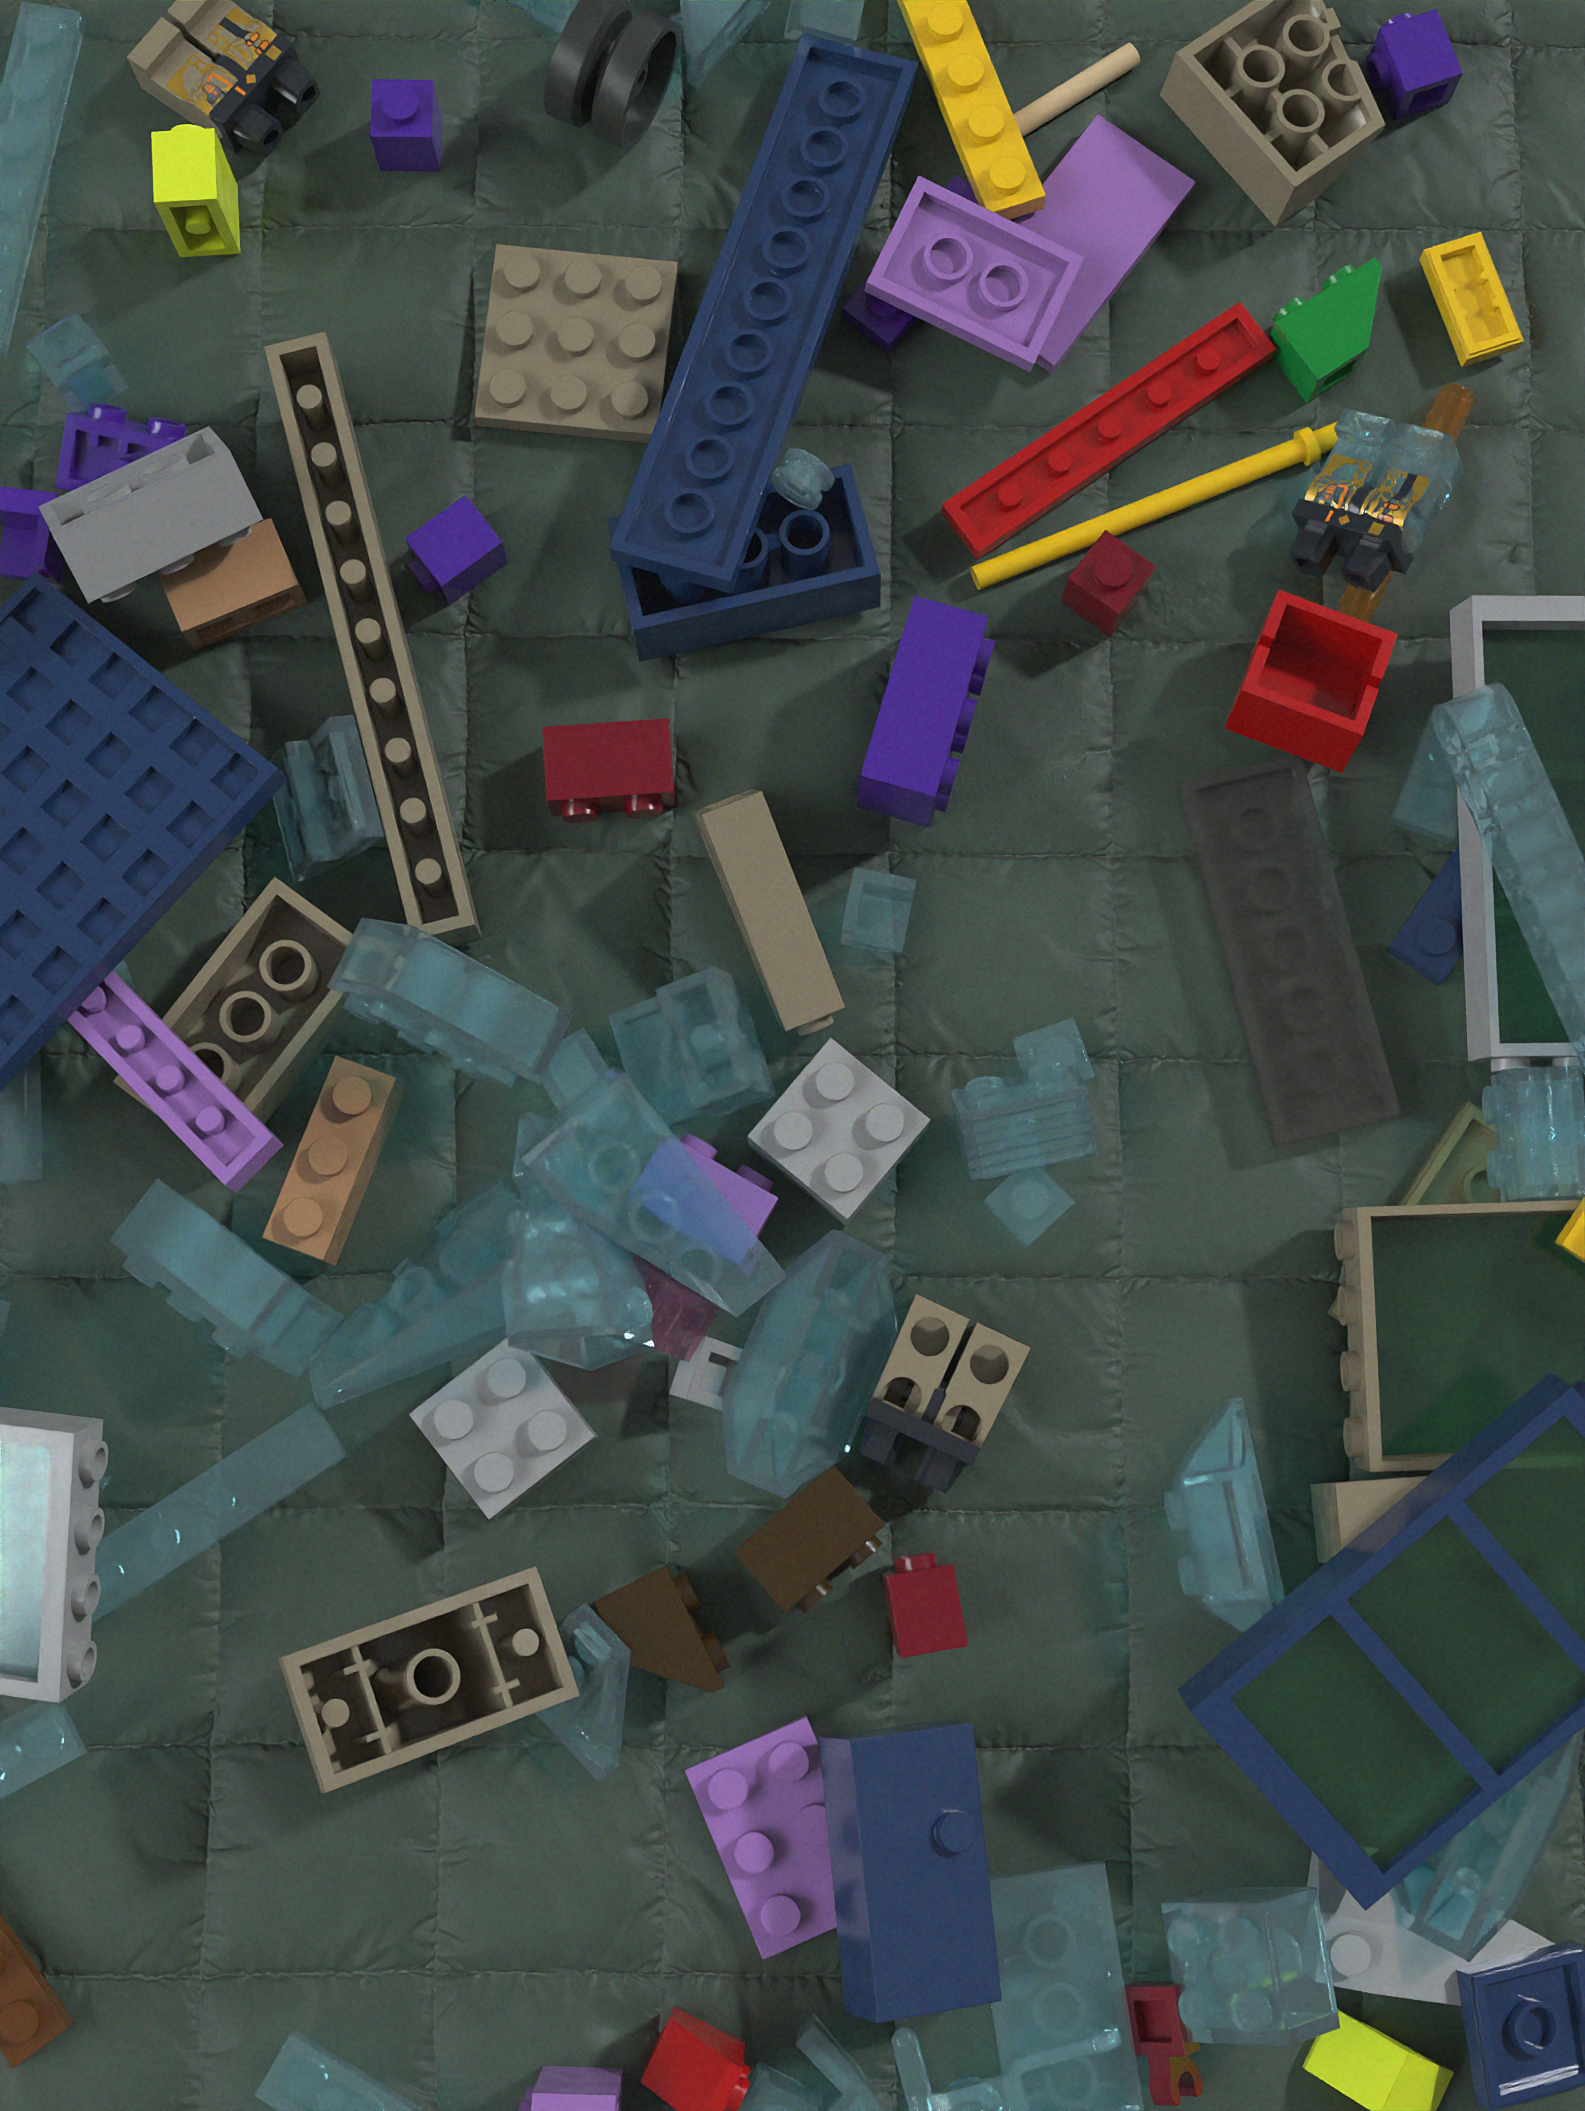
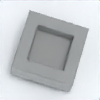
[669,1332,751,1414]

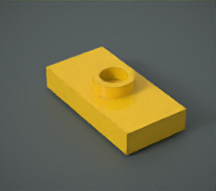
[1419,232,1524,367]

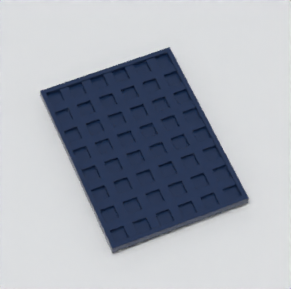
[0,571,288,1092]

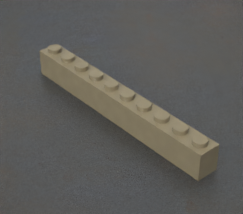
[264,332,483,955]

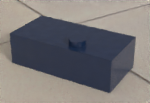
[606,463,881,662]
[818,1721,1002,2023]

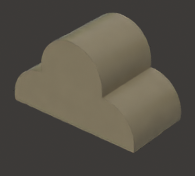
[278,1566,580,1794]

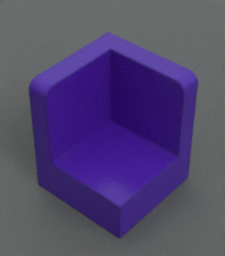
[0,486,64,585]

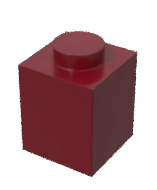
[1061,530,1156,637]

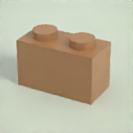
[156,518,309,651]

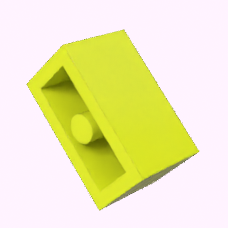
[151,124,240,257]

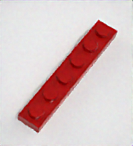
[941,301,1276,560]

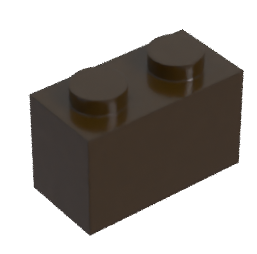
[733,1464,885,1613]

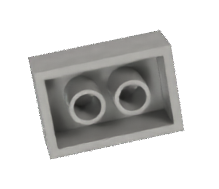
[38,426,263,603]

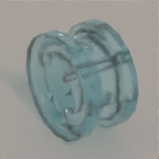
[770,448,835,510]

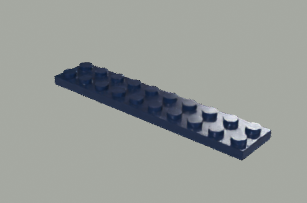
[609,34,918,594]

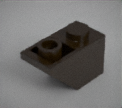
[594,1564,731,1693]

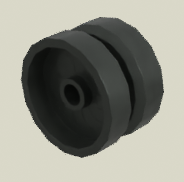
[543,0,681,151]

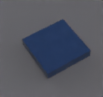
[1456,1940,1585,2111]

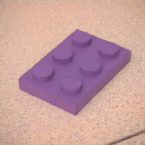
[864,176,1085,372]
[685,1715,837,1960]

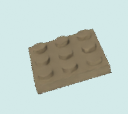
[474,244,678,443]

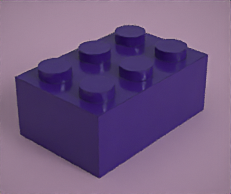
[857,596,995,828]

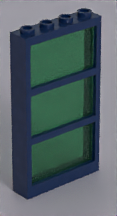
[1178,1372,1585,1911]

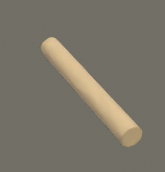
[1013,43,1141,137]

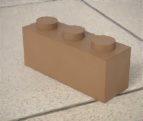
[262,1056,406,1267]

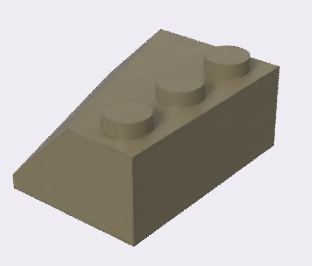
[1160,0,1385,227]

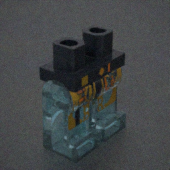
[1290,408,1465,593]

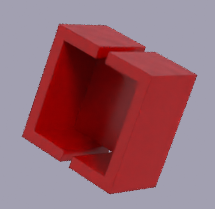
[1224,590,1398,773]

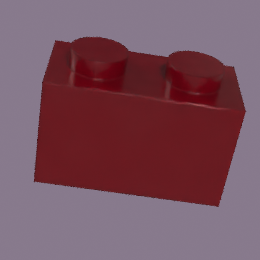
[542,718,676,823]
[882,1551,968,1658]

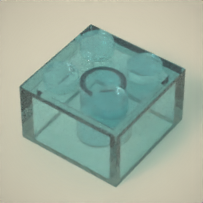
[1161,1887,1340,2047]

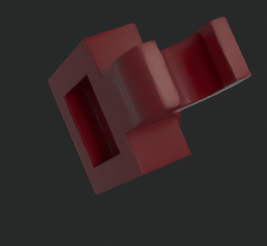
[1120,1980,1202,2106]

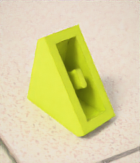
[1302,2005,1454,2111]

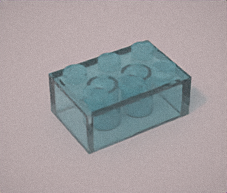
[327,918,573,1088]

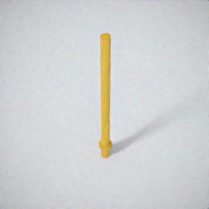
[970,419,1352,590]

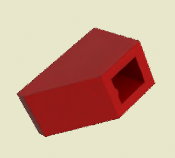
[641,2006,751,2111]

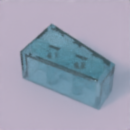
[109,1178,345,1379]

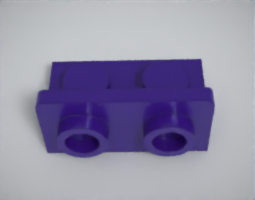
[55,403,189,491]

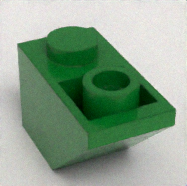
[1268,257,1382,404]

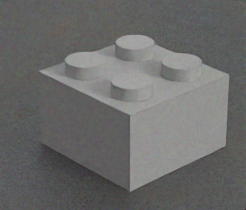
[747,1038,930,1227]
[409,1332,599,1520]

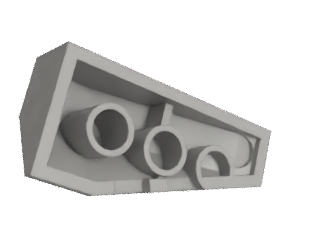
[1295,1842,1555,2006]

